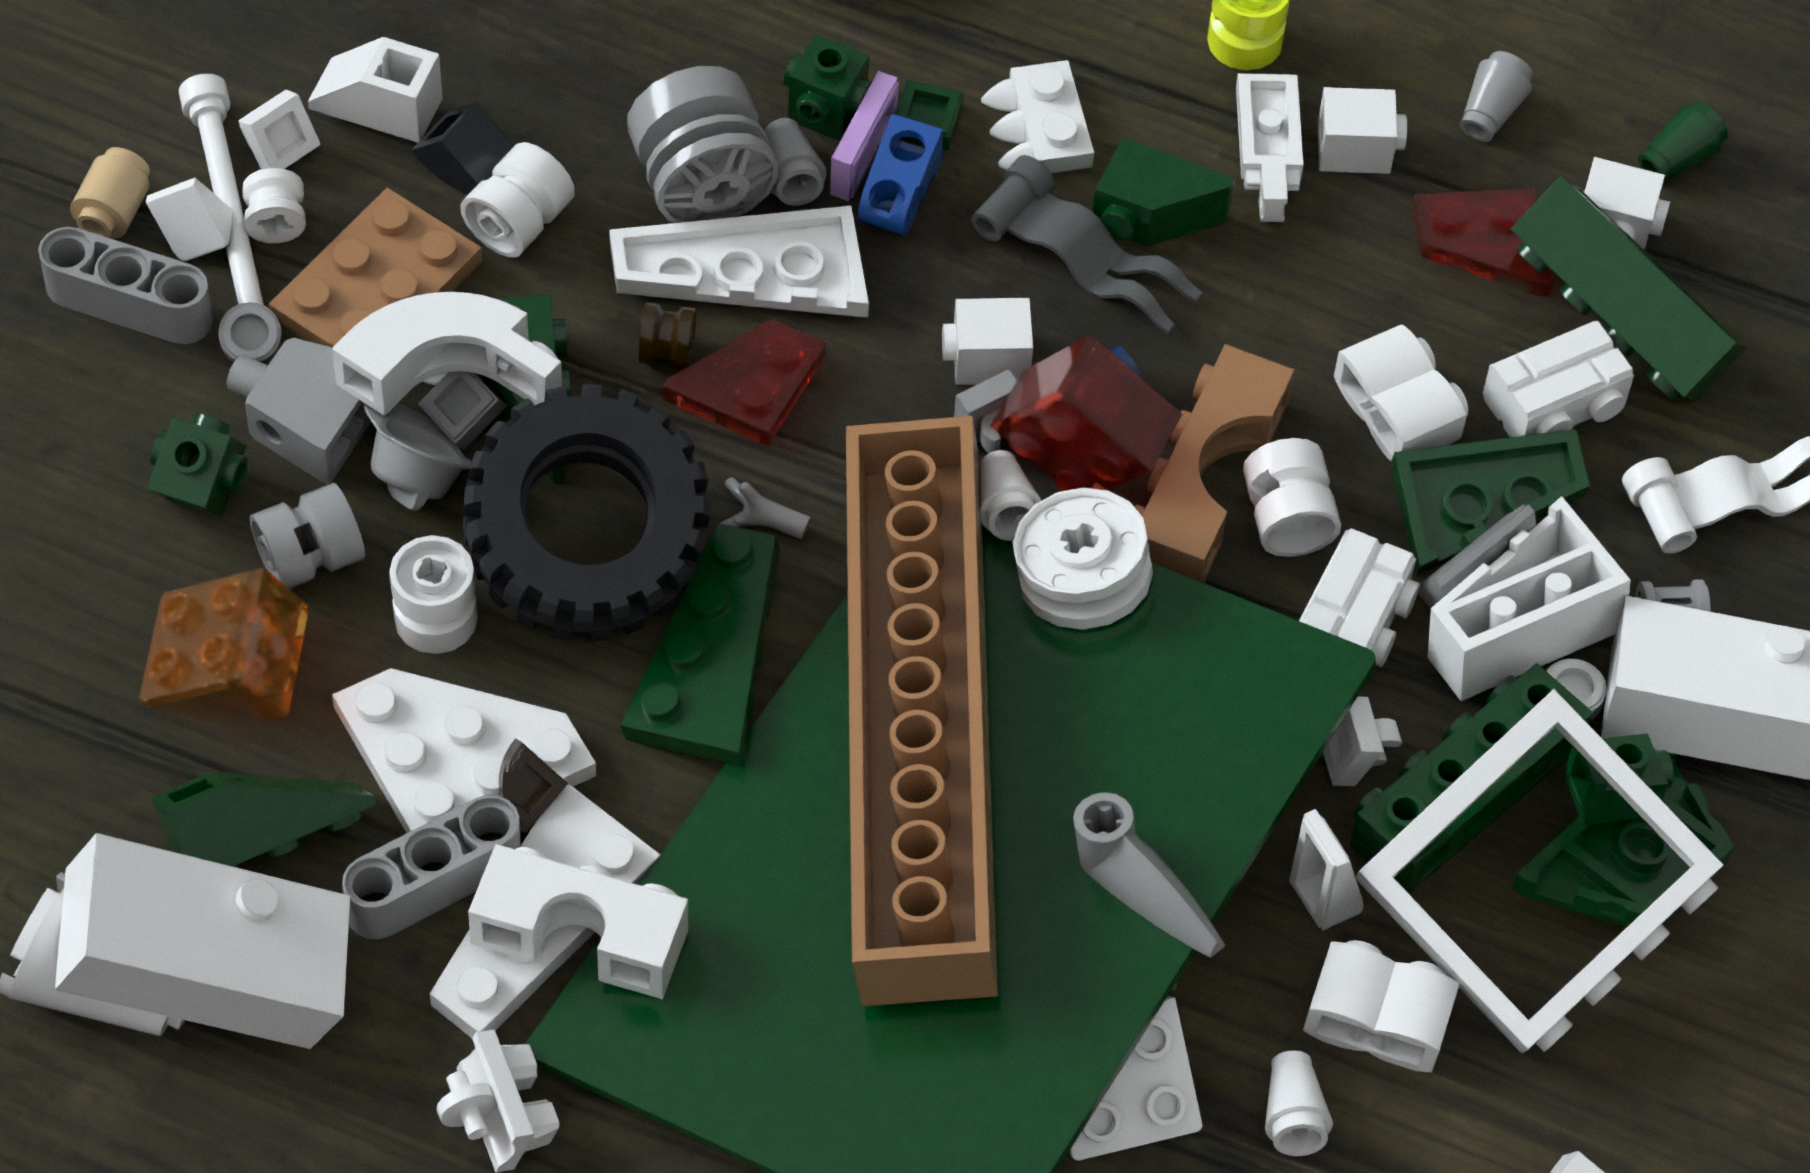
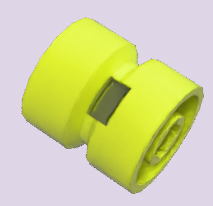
[1207,0,1290,71]

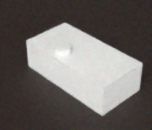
[1601,596,1810,780]
[55,833,350,1049]

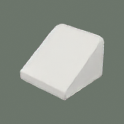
[146,178,233,262]

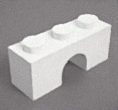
[468,844,688,999]

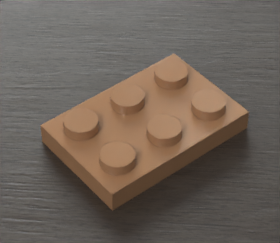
[269,187,483,347]

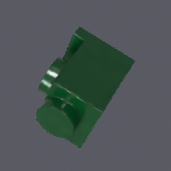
[1564,733,1674,825]

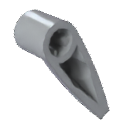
[1073,792,1225,958]

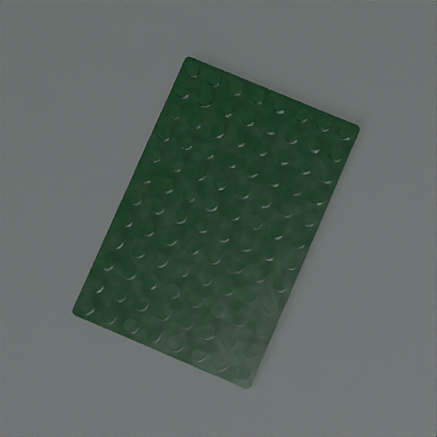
[526,521,1376,1173]

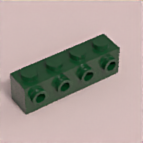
[1510,175,1747,401]
[1350,663,1594,894]

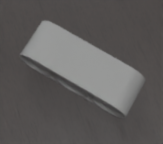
[38,227,213,344]
[342,795,521,939]

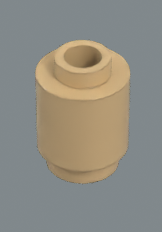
[70,147,150,239]

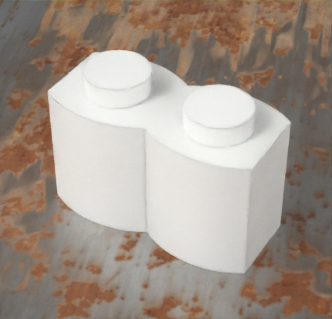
[1334,324,1468,461]
[1303,940,1460,1072]

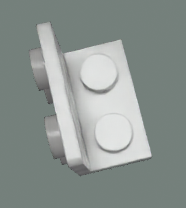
[1069,996,1202,1160]

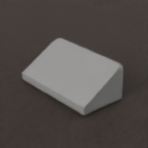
[1418,504,1536,609]

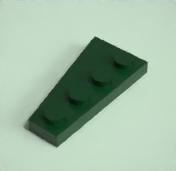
[620,523,780,767]

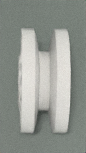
[1012,488,1153,630]

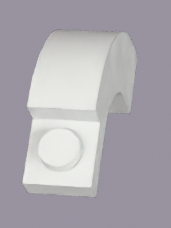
[332,292,562,416]

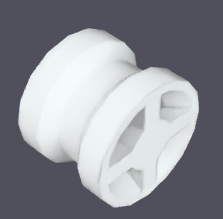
[242,168,306,243]

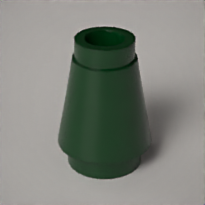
[1638,101,1728,181]

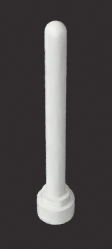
[179,74,264,305]

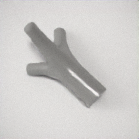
[720,477,811,540]

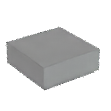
[418,371,507,450]

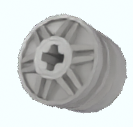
[627,66,778,223]

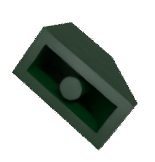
[1093,137,1235,246]

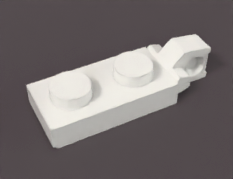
[1236,73,1303,222]

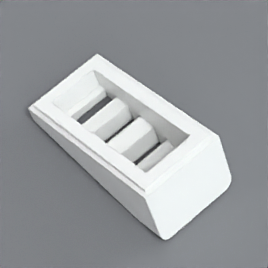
[1289,809,1364,931]

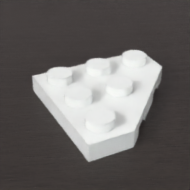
[332,668,596,833]

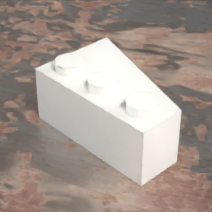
[1428,496,1631,701]

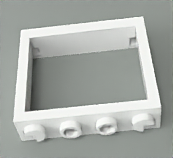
[1355,689,1723,1054]

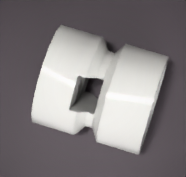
[460,142,575,258]
[1243,438,1341,557]
[389,535,478,654]

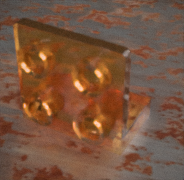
[139,567,310,721]

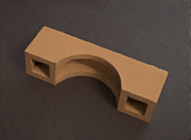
[1135,344,1295,583]

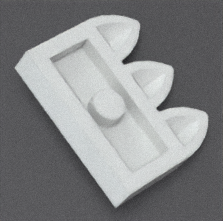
[981,60,1094,173]

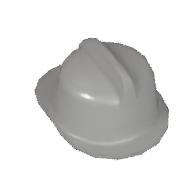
[363,403,472,511]

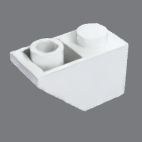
[308,37,443,143]

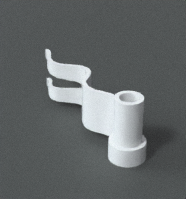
[1622,436,1810,554]

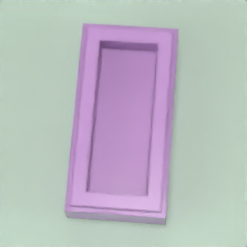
[830,71,899,201]

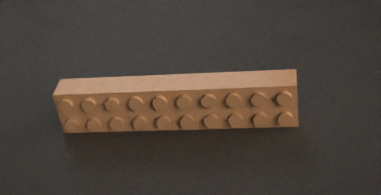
[846,416,998,1006]

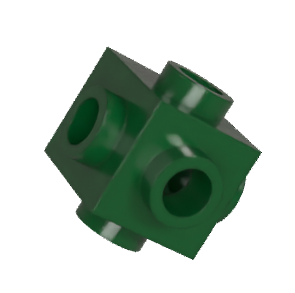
[783,34,872,141]
[146,413,248,517]

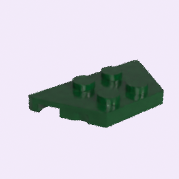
[1511,750,1734,927]

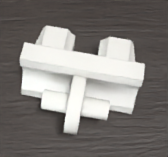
[436,1029,559,1173]

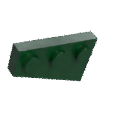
[1391,429,1590,576]

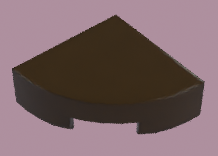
[499,738,568,834]

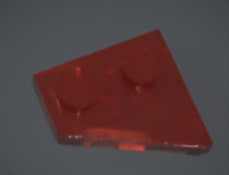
[1412,188,1553,296]
[662,319,826,446]

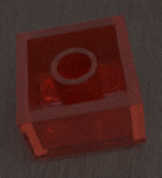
[991,335,1183,491]

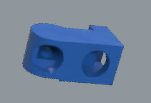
[858,113,943,236]

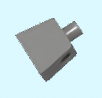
[226,338,372,485]

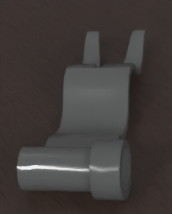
[971,155,1203,334]

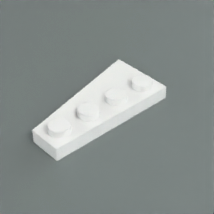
[610,206,869,318]
[430,784,660,1038]

